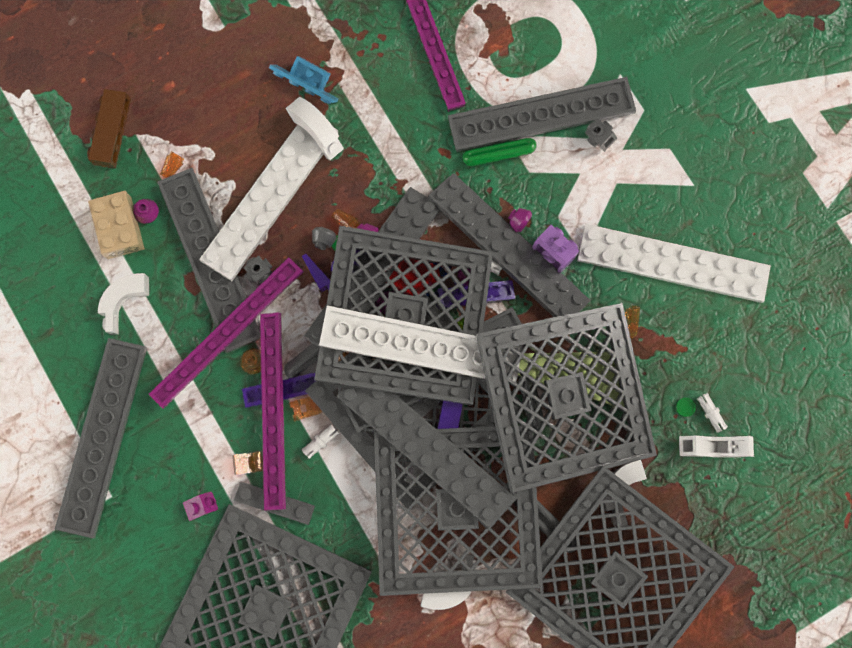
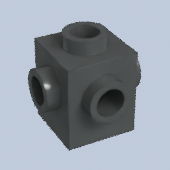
[585,119,617,152]
[244,256,272,286]

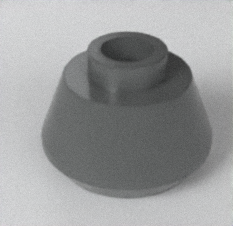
[312,227,337,250]

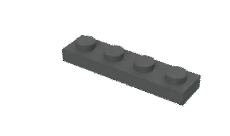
[234,482,315,525]

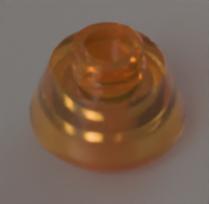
[240,348,261,374]

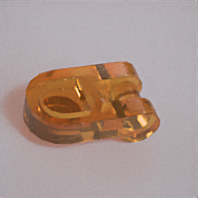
[625,305,640,339]
[289,397,323,421]

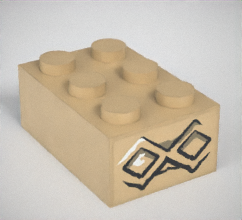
[88,191,144,259]

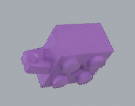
[532,225,579,274]

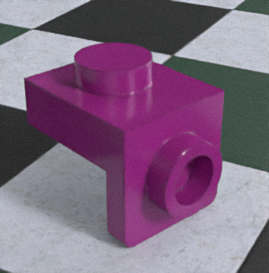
[183,492,218,521]

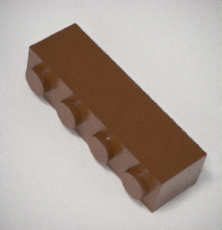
[87,89,131,169]

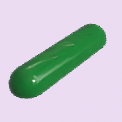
[462,138,537,167]

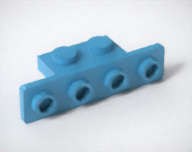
[269,56,338,104]

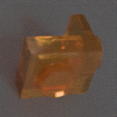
[232,451,263,475]

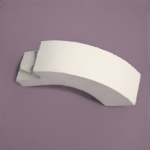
[286,97,344,160]
[98,273,149,335]
[679,436,754,458]
[603,460,647,526]
[421,554,476,610]

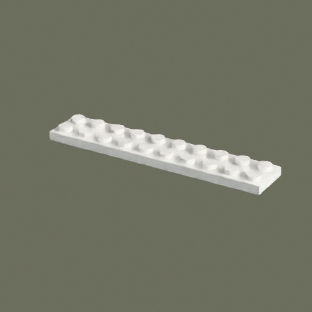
[199,125,338,281]
[577,224,771,303]
[319,306,523,383]

